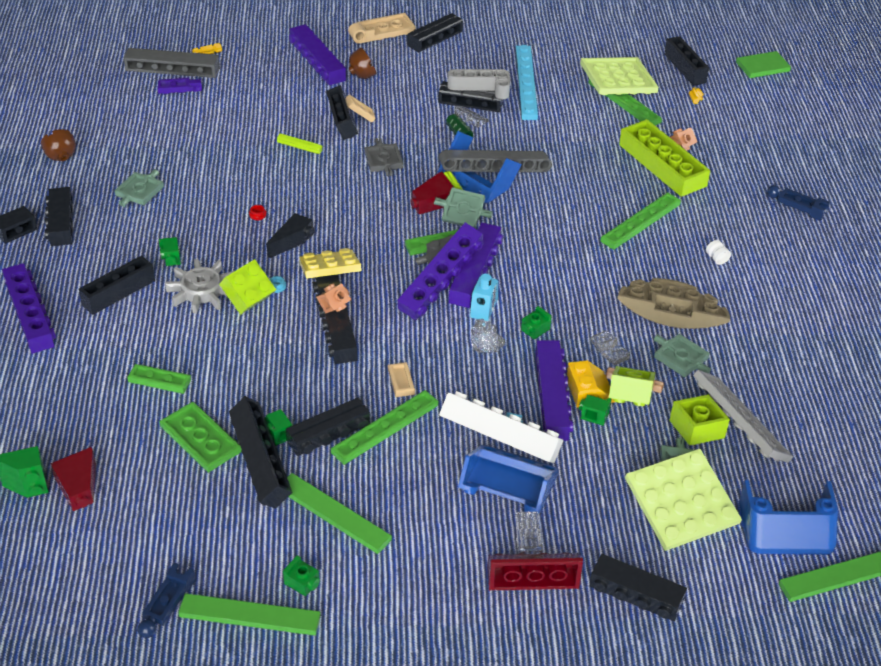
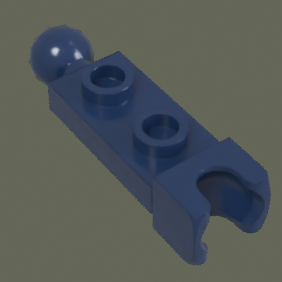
[767,185,830,221]
[137,563,195,638]

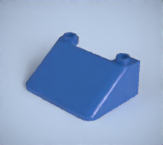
[458,445,559,515]

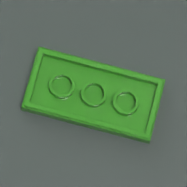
[159,402,242,473]

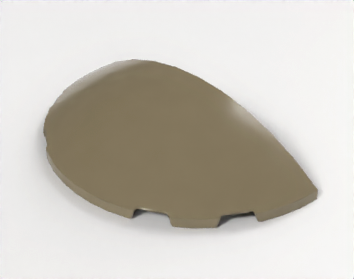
[617,278,730,329]

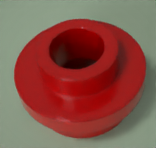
[249,205,267,221]

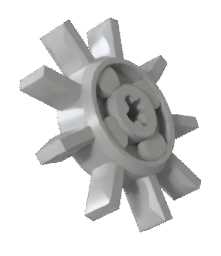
[165,259,234,314]

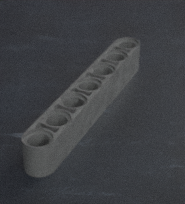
[438,150,552,172]

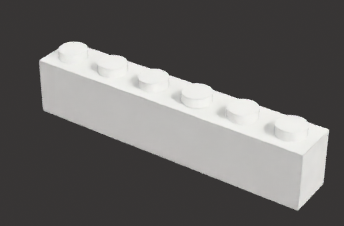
[439,391,563,463]

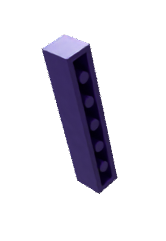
[289,24,346,86]
[449,222,504,308]
[535,340,573,441]

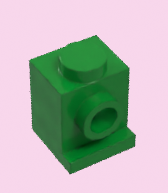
[159,237,181,266]
[521,306,552,339]
[579,394,612,426]
[265,409,292,446]
[283,555,320,597]

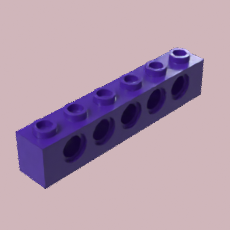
[397,222,484,321]
[2,263,56,354]

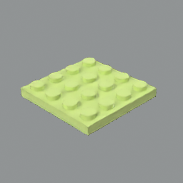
[580,57,659,95]
[625,449,742,551]

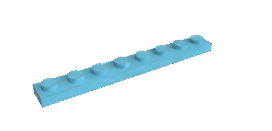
[516,45,538,120]

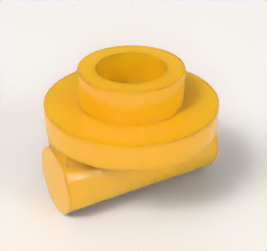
[688,87,704,104]

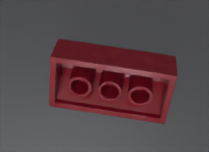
[487,552,583,591]

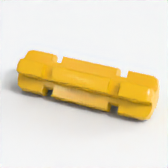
[192,43,222,54]

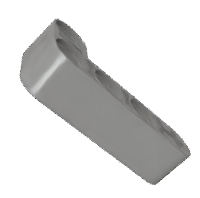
[447,69,510,100]

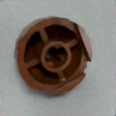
[348,47,377,79]
[40,129,76,161]

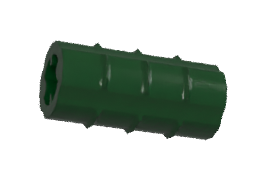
[446,114,474,137]

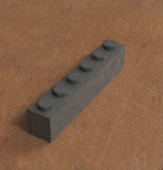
[123,48,220,78]

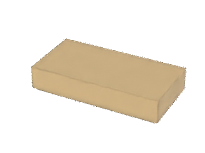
[345,95,375,122]
[388,362,415,398]

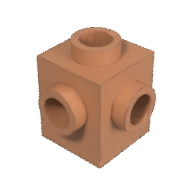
[670,127,697,151]
[316,283,351,314]

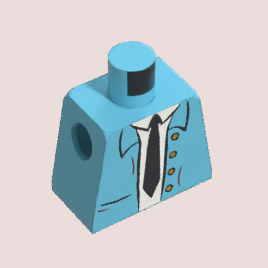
[470,274,498,321]

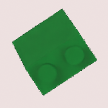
[0,446,49,498]

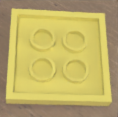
[299,248,361,278]

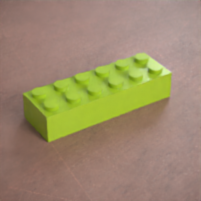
[619,119,710,197]

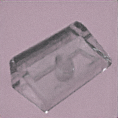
[455,106,489,128]

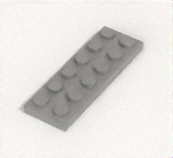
[693,370,793,463]

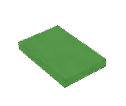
[736,51,791,78]

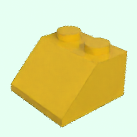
[567,360,615,407]

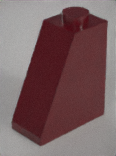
[410,172,454,215]
[50,447,96,511]

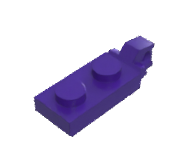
[157,78,202,94]

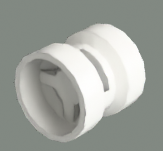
[706,240,731,265]

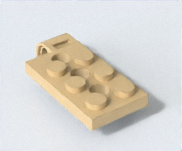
[348,13,416,43]

